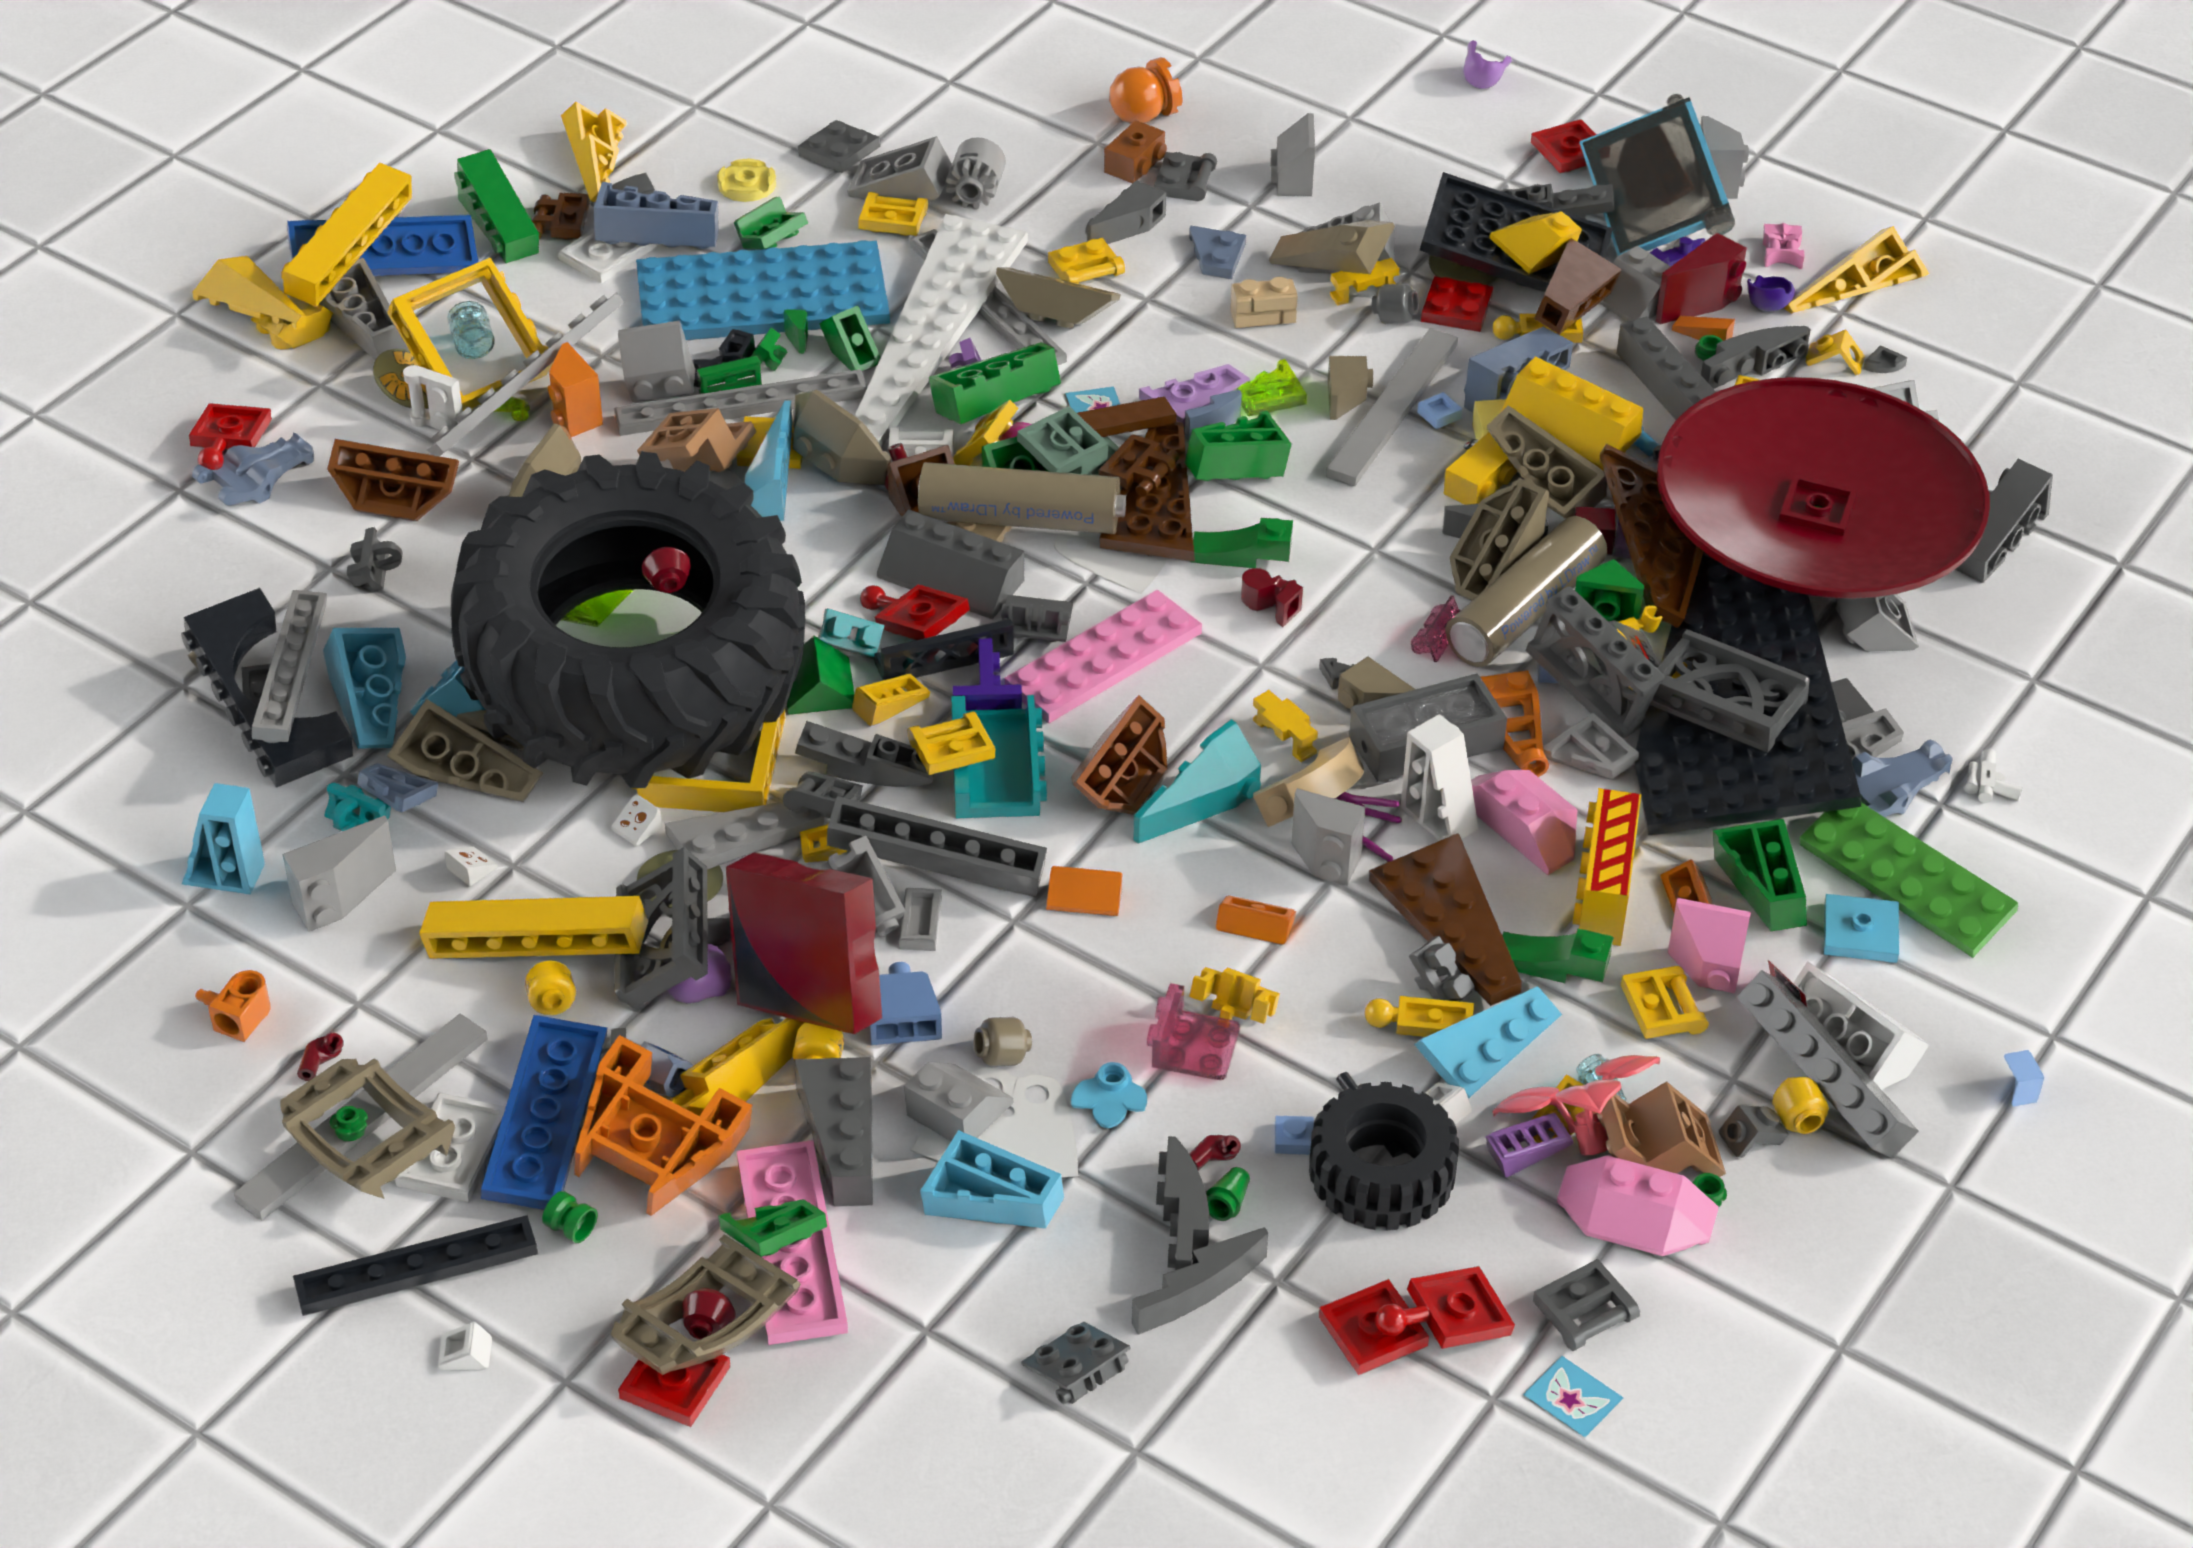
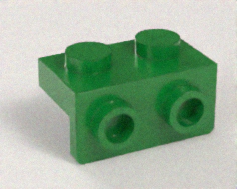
[734,197,808,250]

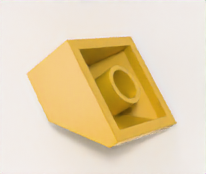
[1489,211,1582,274]

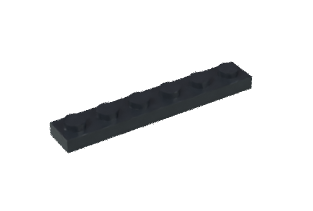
[293,1215,538,1316]

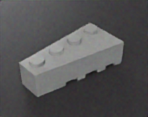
[319,258,409,360]

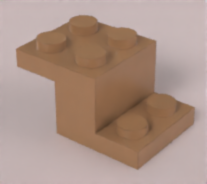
[637,408,757,472]
[1597,1081,1726,1177]

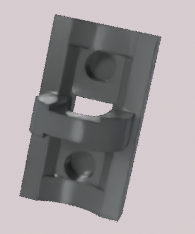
[346,527,403,592]
[1409,936,1475,1002]

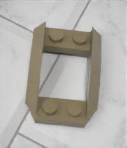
[280,1058,455,1199]
[610,1234,801,1375]

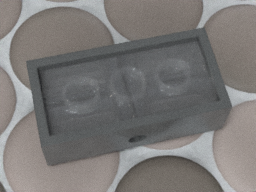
[1349,673,1507,782]

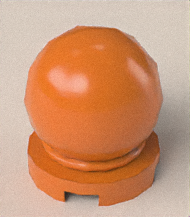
[1109,57,1183,124]

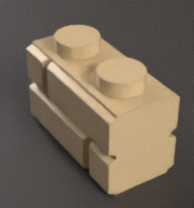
[1230,277,1298,328]

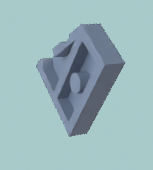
[1189,225,1246,279]
[357,763,438,812]

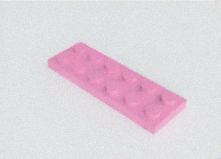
[1005,590,1202,723]
[737,1140,848,1345]

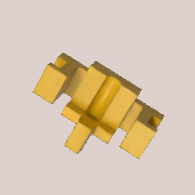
[1330,258,1399,306]
[1253,690,1318,763]
[1189,967,1280,1031]

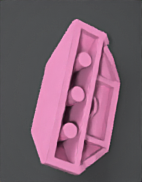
[1471,770,1577,875]
[1557,1155,1718,1256]

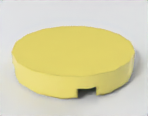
[717,158,776,202]

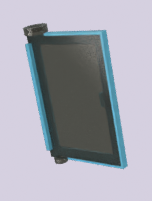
[1579,94,1735,256]

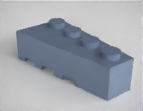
[594,182,719,249]
[1464,326,1573,413]

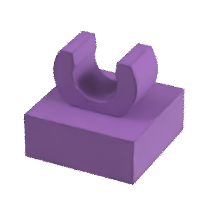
[949,337,982,369]

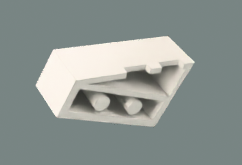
[1400,714,1479,841]

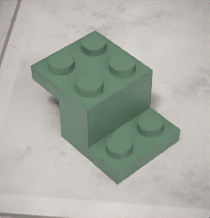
[1017,406,1119,475]

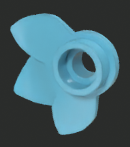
[1071,1062,1147,1128]

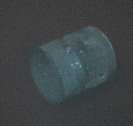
[447,301,495,359]

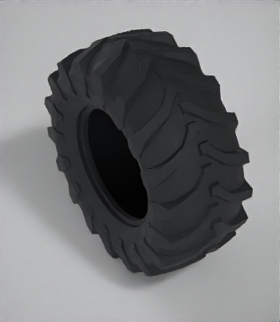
[450,451,806,788]

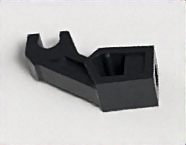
[693,329,755,388]

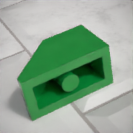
[819,306,881,372]

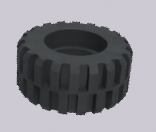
[1309,1082,1459,1230]

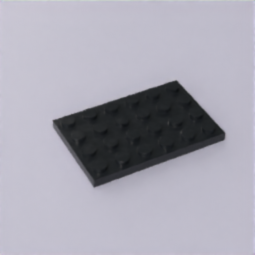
[1419,172,1613,293]

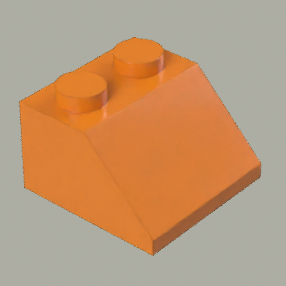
[548,342,603,437]

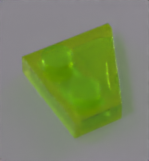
[1237,359,1307,417]

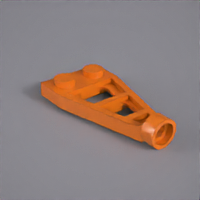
[1480,670,1549,777]

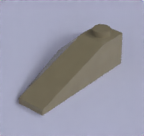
[1269,220,1395,274]
[1487,405,1607,518]

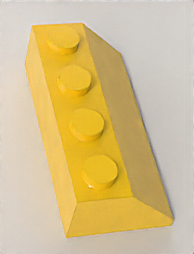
[1500,356,1643,471]

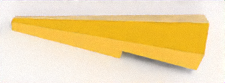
[561,102,627,202]
[1784,226,1929,313]
[192,256,306,329]

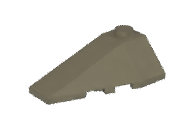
[387,699,543,802]

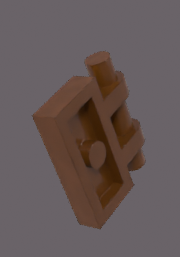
[531,193,590,240]
[1099,434,1180,497]

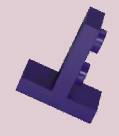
[953,638,1022,711]

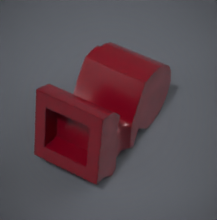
[1241,568,1303,627]

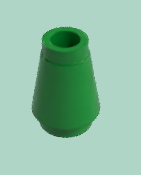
[1206,1167,1250,1221]

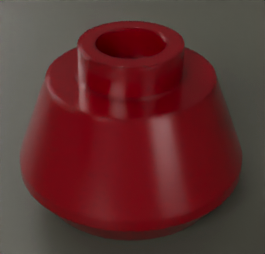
[642,547,691,593]
[682,1288,736,1340]

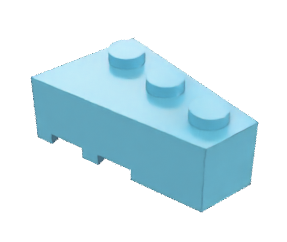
[182,783,265,895]

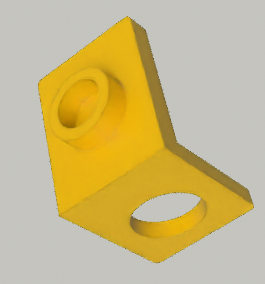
[1805,329,1865,375]

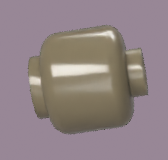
[973,1017,1032,1066]

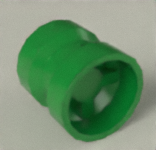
[542,1191,598,1243]

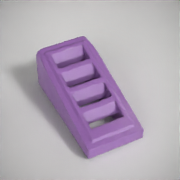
[1485,1113,1574,1178]

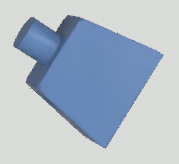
[870,962,942,1045]

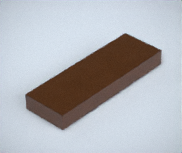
[1077,396,1177,437]

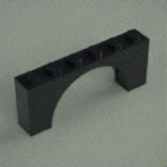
[181,588,353,788]

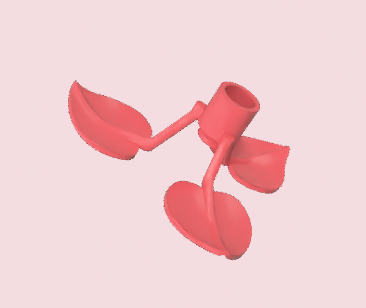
[1492,1055,1660,1155]

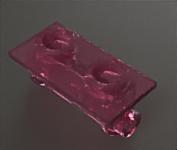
[1411,595,1461,662]

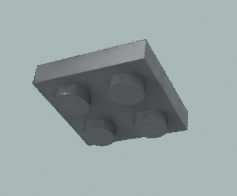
[798,120,881,173]

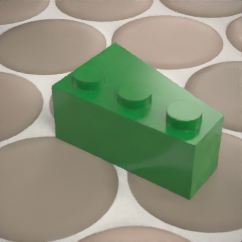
[1184,410,1292,481]
[1713,819,1807,932]

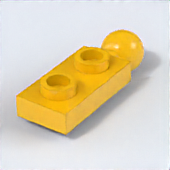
[1492,313,1583,343]
[1364,996,1474,1037]

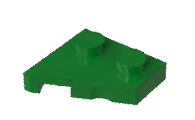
[718,1199,827,1257]

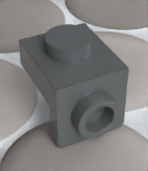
[1719,1104,1789,1158]

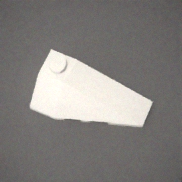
[1793,961,1929,1090]

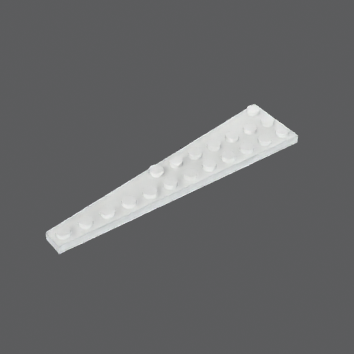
[855,214,1028,448]

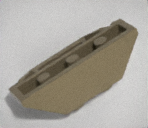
[996,267,1121,328]
[792,389,892,485]
[508,423,581,497]
[1449,478,1549,601]

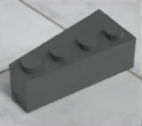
[1955,458,2053,583]
[794,1057,873,1206]

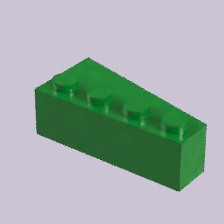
[929,342,1061,424]

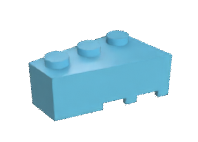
[920,1130,1064,1229]

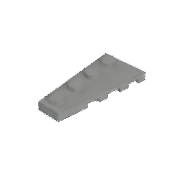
[1842,708,1904,760]
[665,802,824,869]

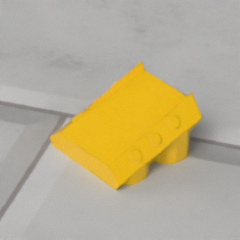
[251,296,333,350]

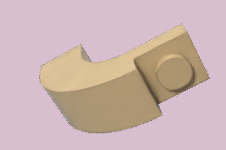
[1253,737,1364,827]

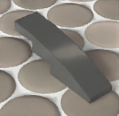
[1132,1227,1268,1335]

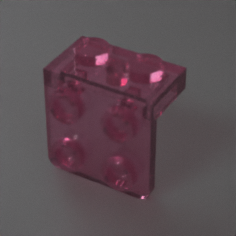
[1147,983,1240,1080]

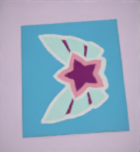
[1065,386,1120,413]
[1523,1356,1624,1437]

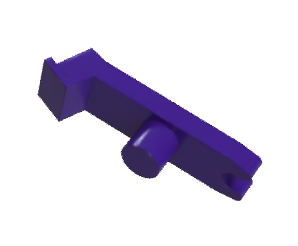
[1649,237,1705,266]

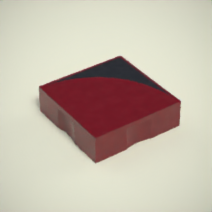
[726,852,882,1035]

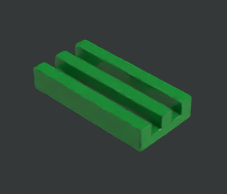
[697,356,762,394]

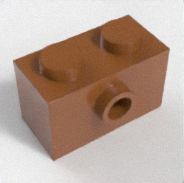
[1104,120,1167,184]

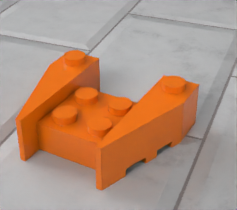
[574,1035,753,1216]

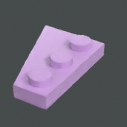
[1139,364,1250,427]

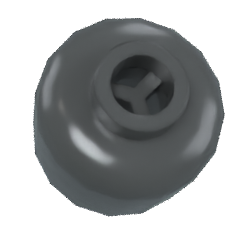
[1372,283,1419,324]

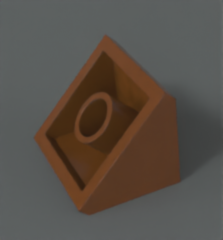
[888,445,955,517]

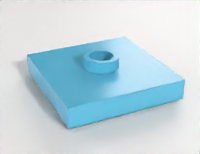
[1824,894,1899,963]

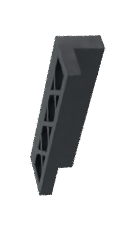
[874,619,1014,680]

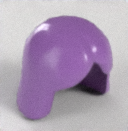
[1463,40,1512,89]
[667,944,732,1004]

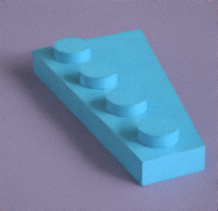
[1414,986,1562,1099]

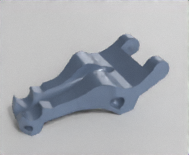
[192,432,314,506]
[1852,739,1953,817]

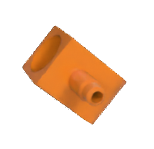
[195,970,271,1042]

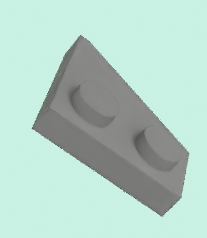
[1543,713,1639,779]

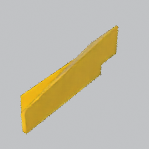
[670,1017,806,1116]

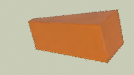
[1672,316,1735,341]

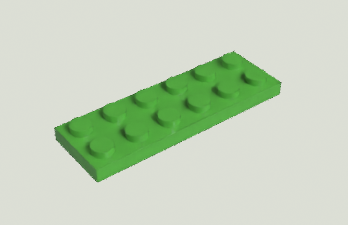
[1799,802,2018,958]

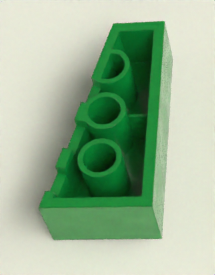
[454,149,539,263]

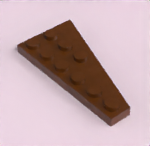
[1099,422,1195,561]
[1369,833,1522,1006]

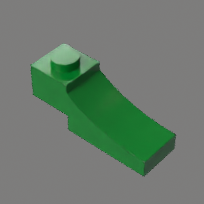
[1190,518,1293,568]
[1502,928,1614,984]

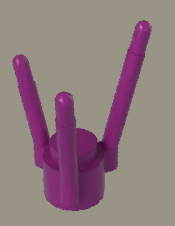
[1334,792,1402,862]

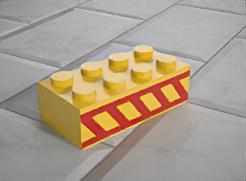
[1572,788,1641,946]

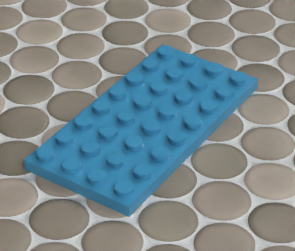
[636,240,890,340]

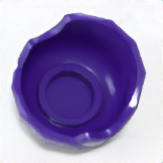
[1747,275,1795,312]

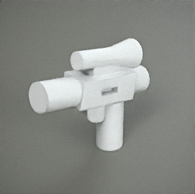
[1964,749,2023,803]

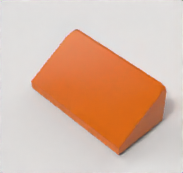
[1660,859,1714,913]
[1046,866,1123,916]
[1216,895,1296,944]

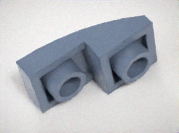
[1184,390,1242,442]

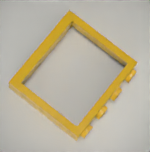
[387,258,553,411]
[632,709,786,812]

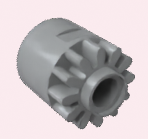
[946,137,1006,209]

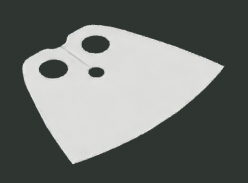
[1054,531,1168,594]
[910,1067,1078,1178]

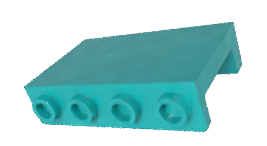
[951,695,1047,819]

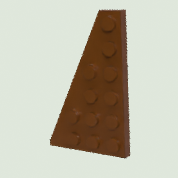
[1599,444,1704,628]

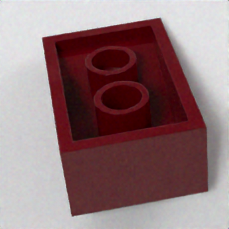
[1655,233,1747,324]

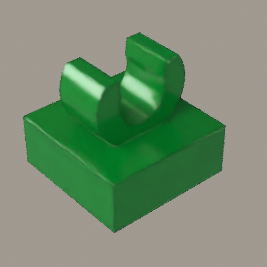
[750,328,788,371]

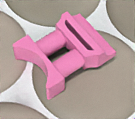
[1763,223,1805,269]

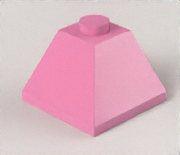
[1668,898,1751,993]

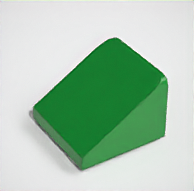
[783,309,808,354]

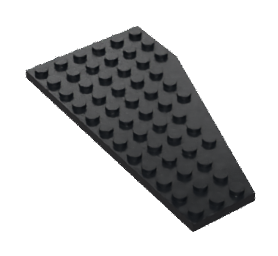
[1634,552,1861,836]

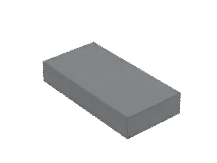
[899,888,942,951]

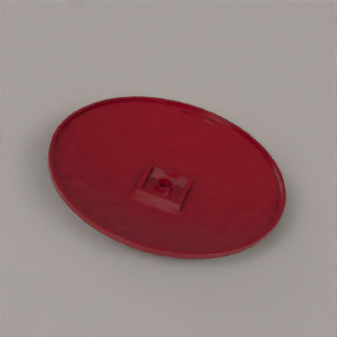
[1657,377,1990,599]

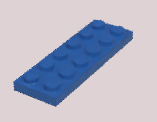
[287,215,478,276]
[481,1015,608,1210]

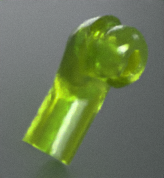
[494,396,530,421]

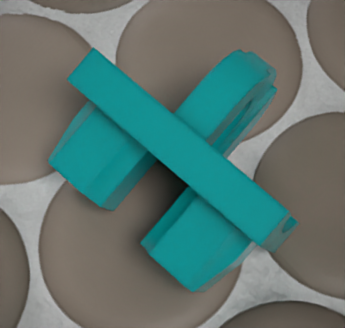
[818,608,884,658]
[324,782,391,831]

